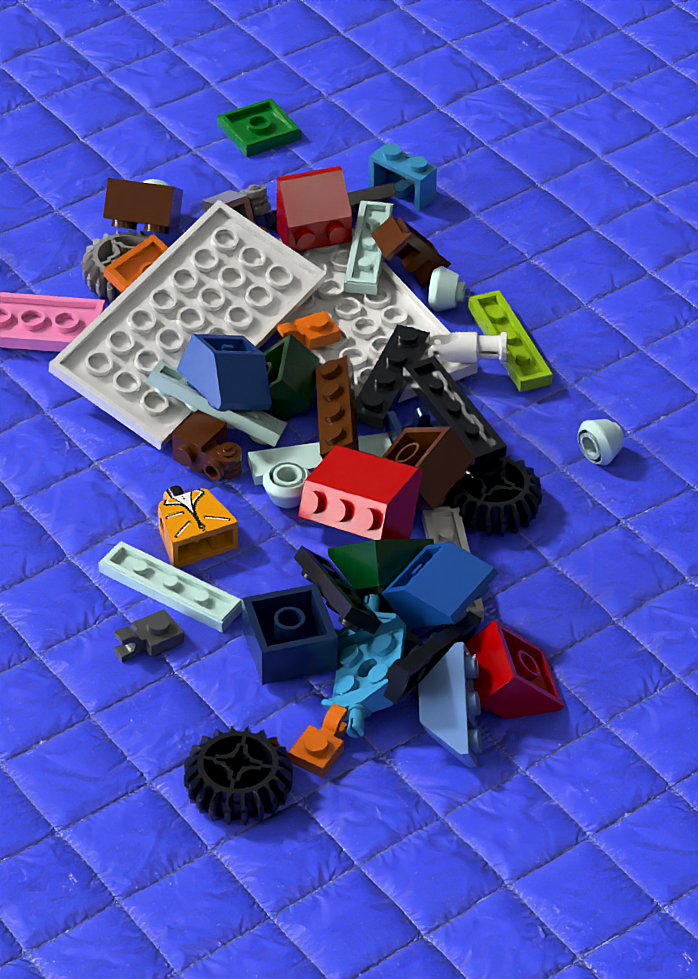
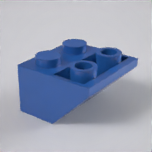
[177,334,272,412]
[382,541,499,629]

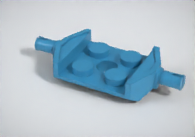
[321,594,406,738]

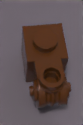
[172,410,242,481]

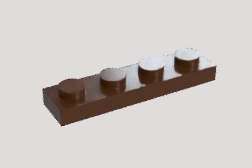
[315,355,359,459]

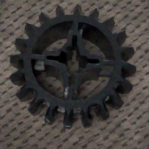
[444,454,542,537]
[183,726,293,826]

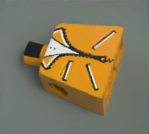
[158,485,238,568]

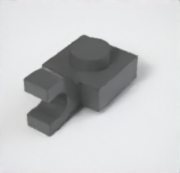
[114,609,185,662]

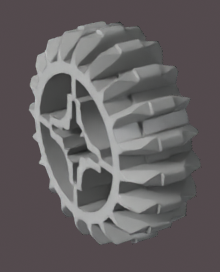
[82,229,164,303]

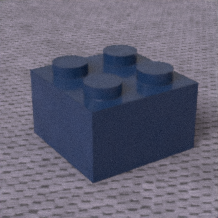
[242,583,338,685]

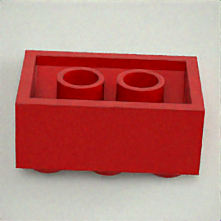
[298,445,423,540]

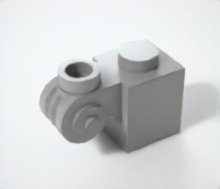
[202,184,271,224]

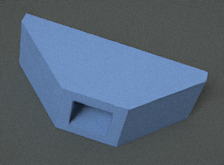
[418,642,483,767]

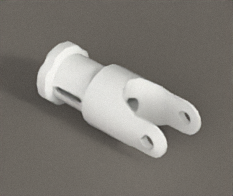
[428,332,507,363]

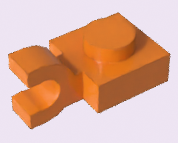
[277,310,341,350]
[288,703,348,778]

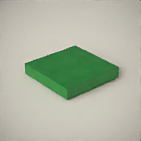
[217,98,302,157]

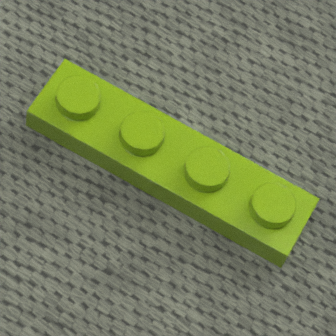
[468,290,553,392]

